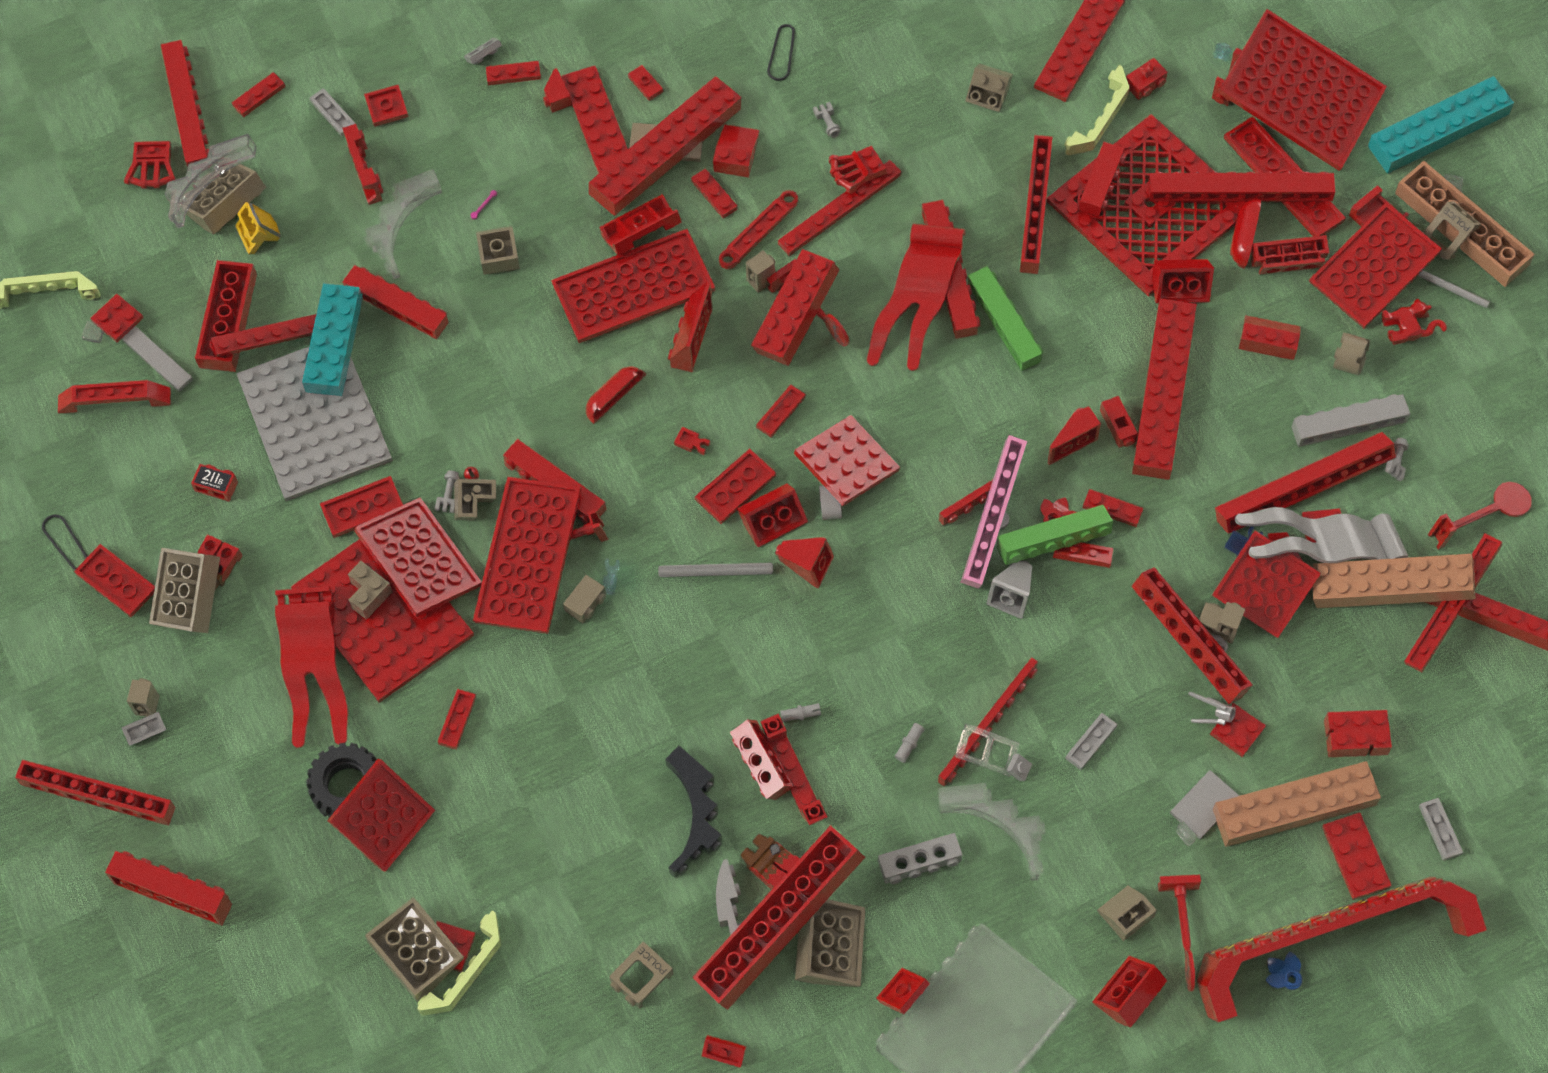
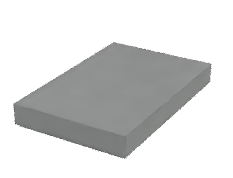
[1170,770,1239,839]

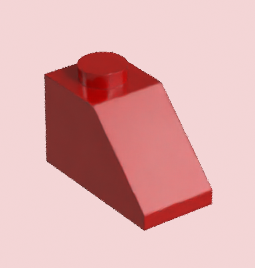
[543,68,572,113]

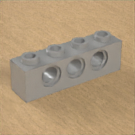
[878,833,962,884]

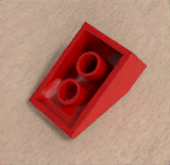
[713,124,760,178]
[1047,406,1101,465]

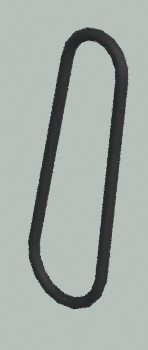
[767,24,795,81]
[42,514,88,570]

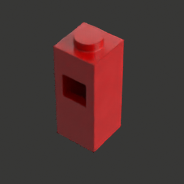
[1100,396,1138,448]

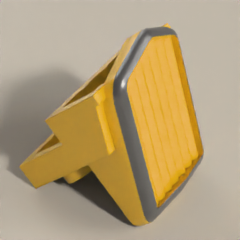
[235,202,281,254]

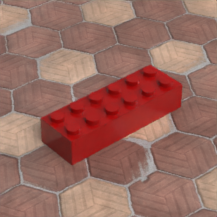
[751,249,840,366]
[195,260,257,372]
[105,851,233,926]

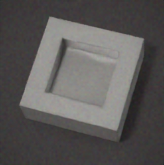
[1006,754,1032,781]

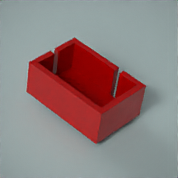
[1324,710,1392,758]

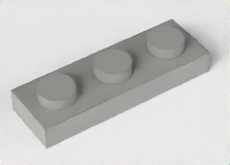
[309,88,355,136]
[1065,713,1117,770]
[1419,798,1463,861]

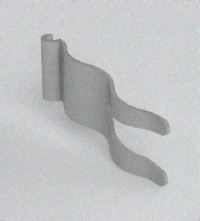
[1235,507,1409,563]

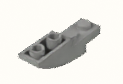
[716,859,741,935]

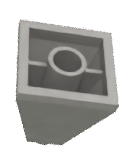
[986,561,1032,619]

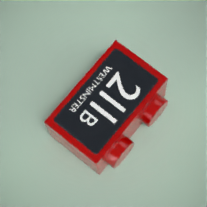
[191,464,238,502]

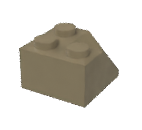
[476,226,520,275]

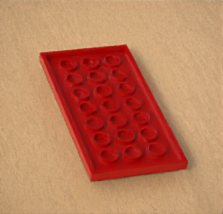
[551,229,716,343]
[473,477,582,634]

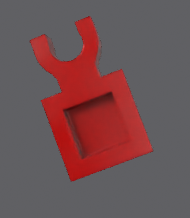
[674,427,710,455]

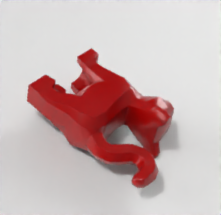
[1381,299,1447,345]

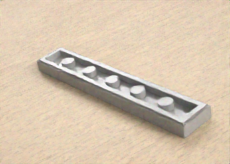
[121,326,193,392]

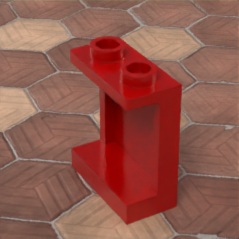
[1349,185,1409,227]

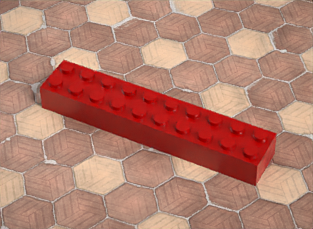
[589,76,742,216]
[1132,298,1197,480]
[692,825,866,1010]

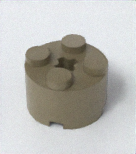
[1333,333,1370,375]

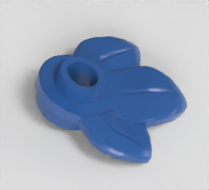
[1266,952,1303,990]

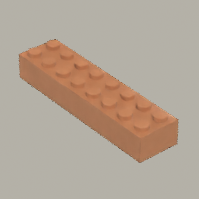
[1395,161,1535,287]
[1313,554,1475,608]
[1213,761,1381,847]

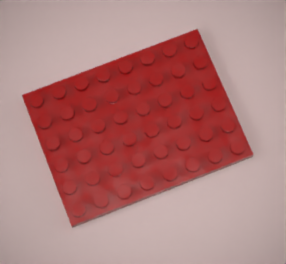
[1218,9,1387,171]
[291,539,474,703]

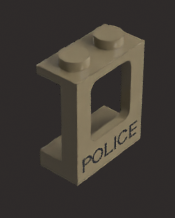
[1423,201,1481,260]
[609,942,674,1009]

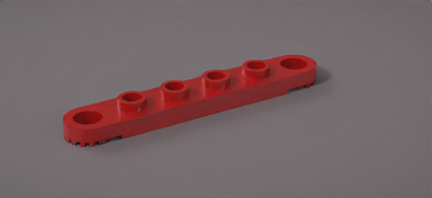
[719,190,798,269]

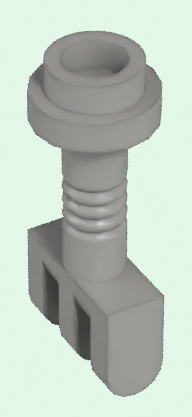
[813,102,841,138]
[1385,438,1409,481]
[435,470,460,513]

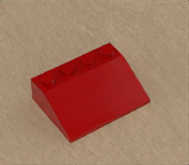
[668,281,713,372]

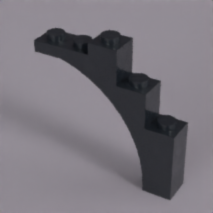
[665,746,722,878]

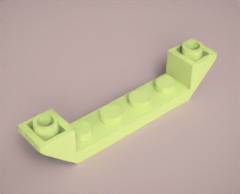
[1064,65,1129,155]
[0,271,101,309]
[417,911,501,1016]

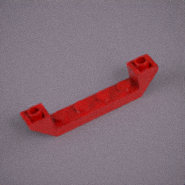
[58,380,171,414]
[760,713,828,826]

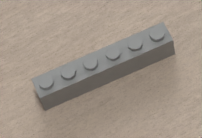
[1292,394,1410,447]

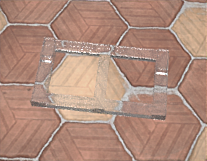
[955,723,1020,777]

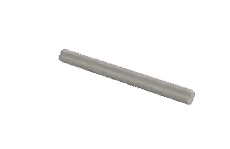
[658,563,773,577]

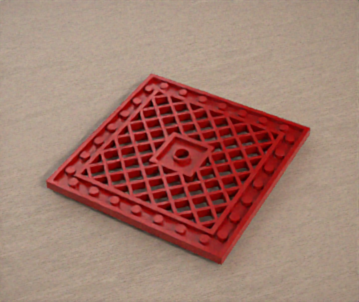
[1046,114,1247,297]

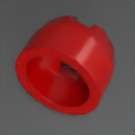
[464,466,479,479]

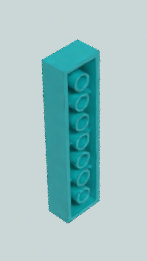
[1368,76,1514,174]

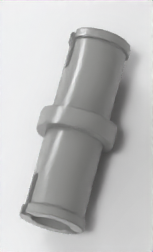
[780,703,821,723]
[894,723,925,763]

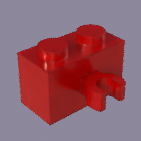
[1126,58,1168,100]

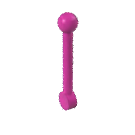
[470,190,497,220]

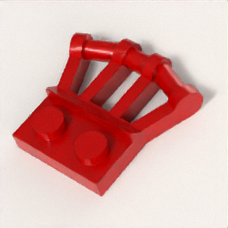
[124,141,177,189]
[829,145,887,194]

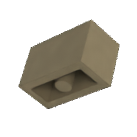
[746,251,776,293]
[563,575,606,623]
[127,678,160,717]

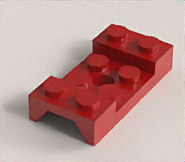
[342,124,384,205]
[599,194,682,256]

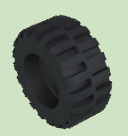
[306,743,377,818]

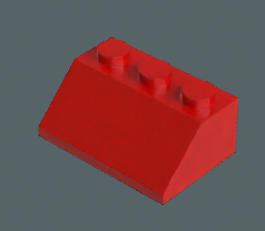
[1152,259,1214,303]
[1239,315,1301,360]
[737,483,808,547]
[1092,956,1167,1028]

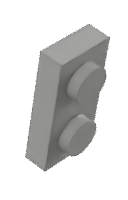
[464,38,502,64]
[122,711,166,746]

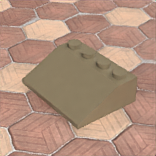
[175,158,266,235]
[149,548,220,633]
[365,897,464,1002]
[795,899,865,987]

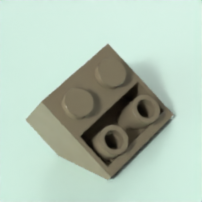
[966,63,1013,112]
[1097,886,1157,942]

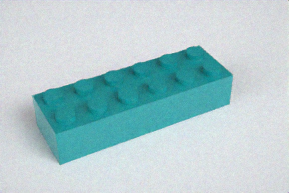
[302,283,363,396]

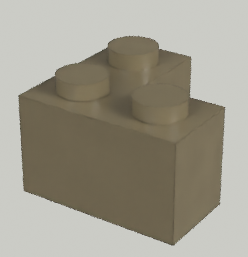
[454,479,496,521]
[348,561,392,620]
[1199,602,1245,643]

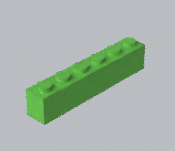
[967,266,1043,371]
[996,505,1113,565]

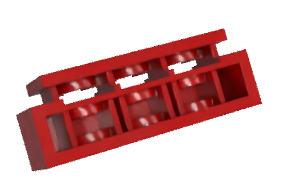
[1250,235,1329,275]

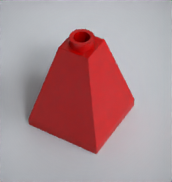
[775,537,834,589]

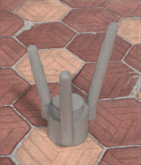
[1188,692,1236,725]

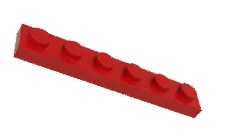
[210,314,316,357]

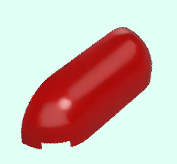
[1230,199,1261,269]
[586,366,646,424]

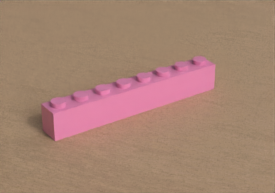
[960,435,1027,589]

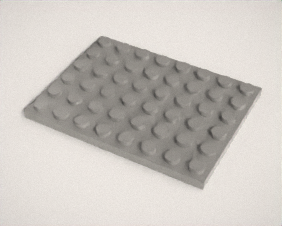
[237,346,392,501]

